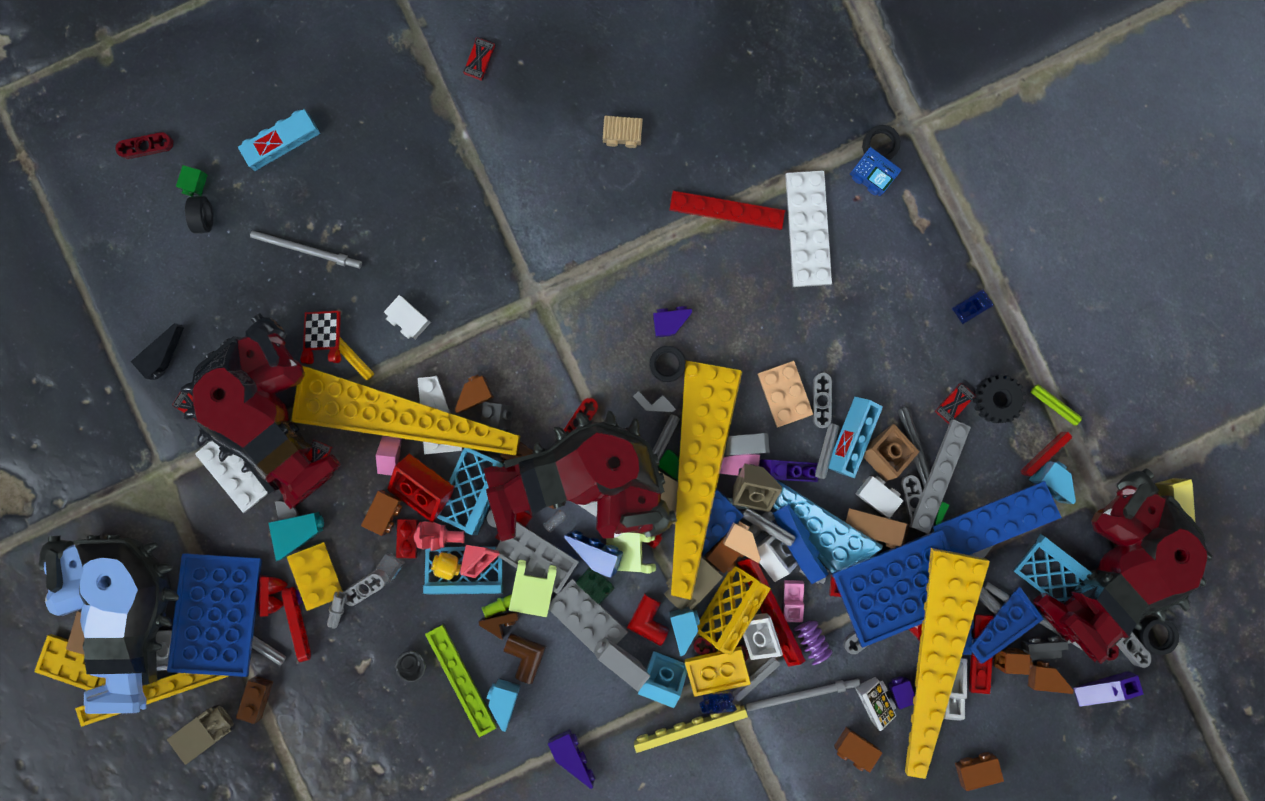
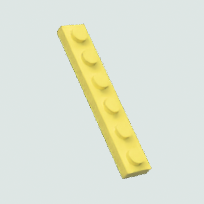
[634,704,748,753]

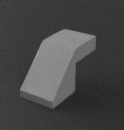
[633,391,676,412]

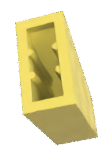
[1155,478,1195,522]

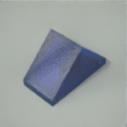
[952,289,994,324]

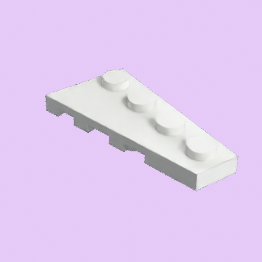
[418,376,463,454]

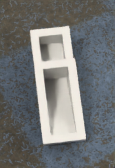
[943,658,967,721]

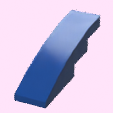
[773,504,829,584]

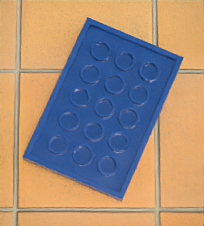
[832,529,951,648]
[167,554,262,677]

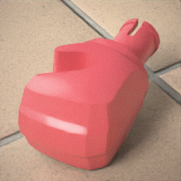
[413,521,465,551]

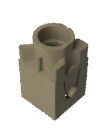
[664,555,723,611]
[167,705,234,765]

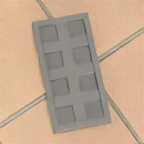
[495,521,579,594]
[548,578,628,653]

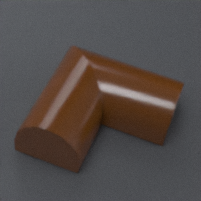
[503,633,547,684]

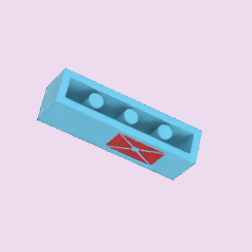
[238,109,321,171]
[828,397,883,478]

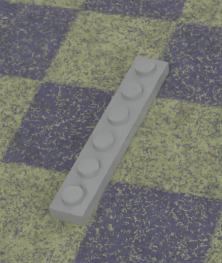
[909,419,971,534]

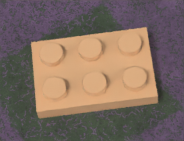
[757,361,813,428]

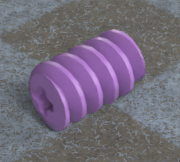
[794,621,832,665]

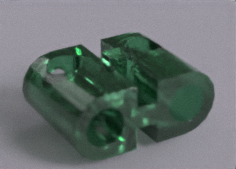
[575,567,615,605]

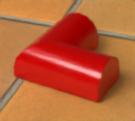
[626,593,669,646]

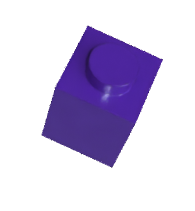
[887,676,915,710]

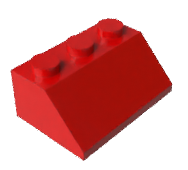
[387,454,455,523]

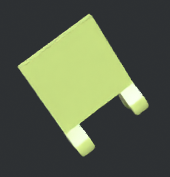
[606,532,656,574]
[509,560,557,617]

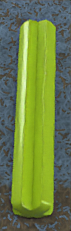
[1031,385,1082,425]

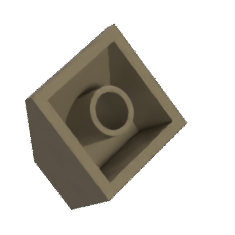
[733,463,782,512]

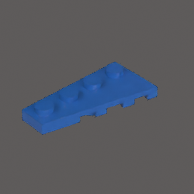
[969,587,1044,664]

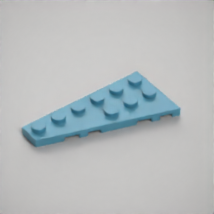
[773,480,883,573]

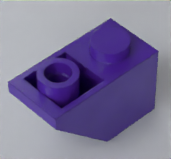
[653,306,692,338]

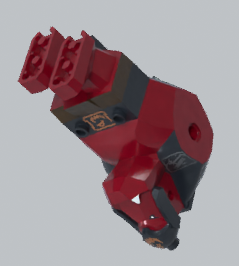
[181,313,341,509]

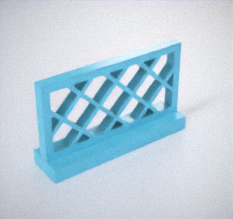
[437,448,505,535]
[1013,534,1093,603]
[423,547,503,594]

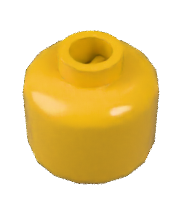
[431,552,461,580]

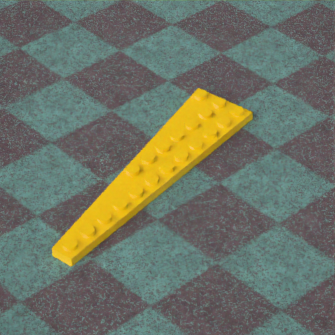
[671,360,742,600]
[291,365,520,455]
[905,548,990,779]

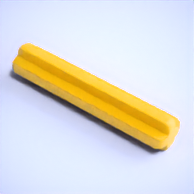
[339,337,374,380]

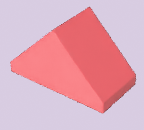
[460,545,500,578]

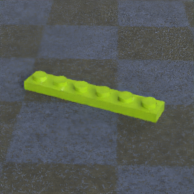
[425,624,497,737]

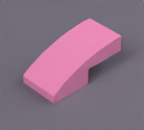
[783,580,804,622]

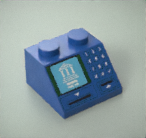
[850,147,901,196]

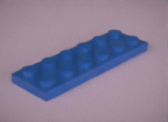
[932,481,1062,555]

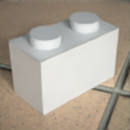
[384,295,431,339]
[855,476,903,519]

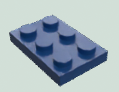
[702,488,744,556]

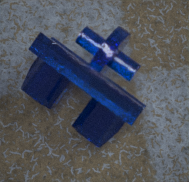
[700,690,737,714]

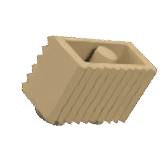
[603,116,642,148]

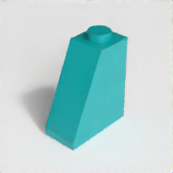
[268,512,324,561]

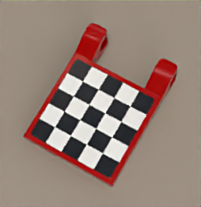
[300,311,341,364]

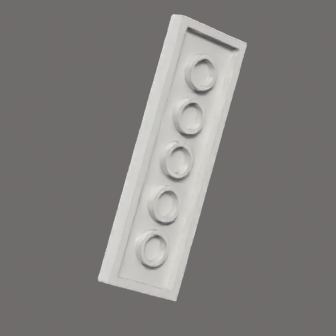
[785,171,832,287]

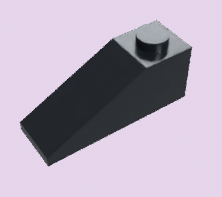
[131,323,184,380]

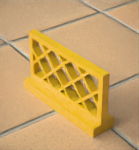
[697,565,771,656]

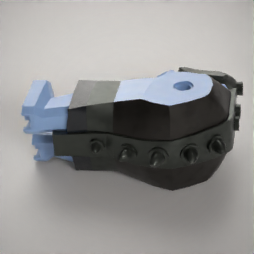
[39,535,179,714]

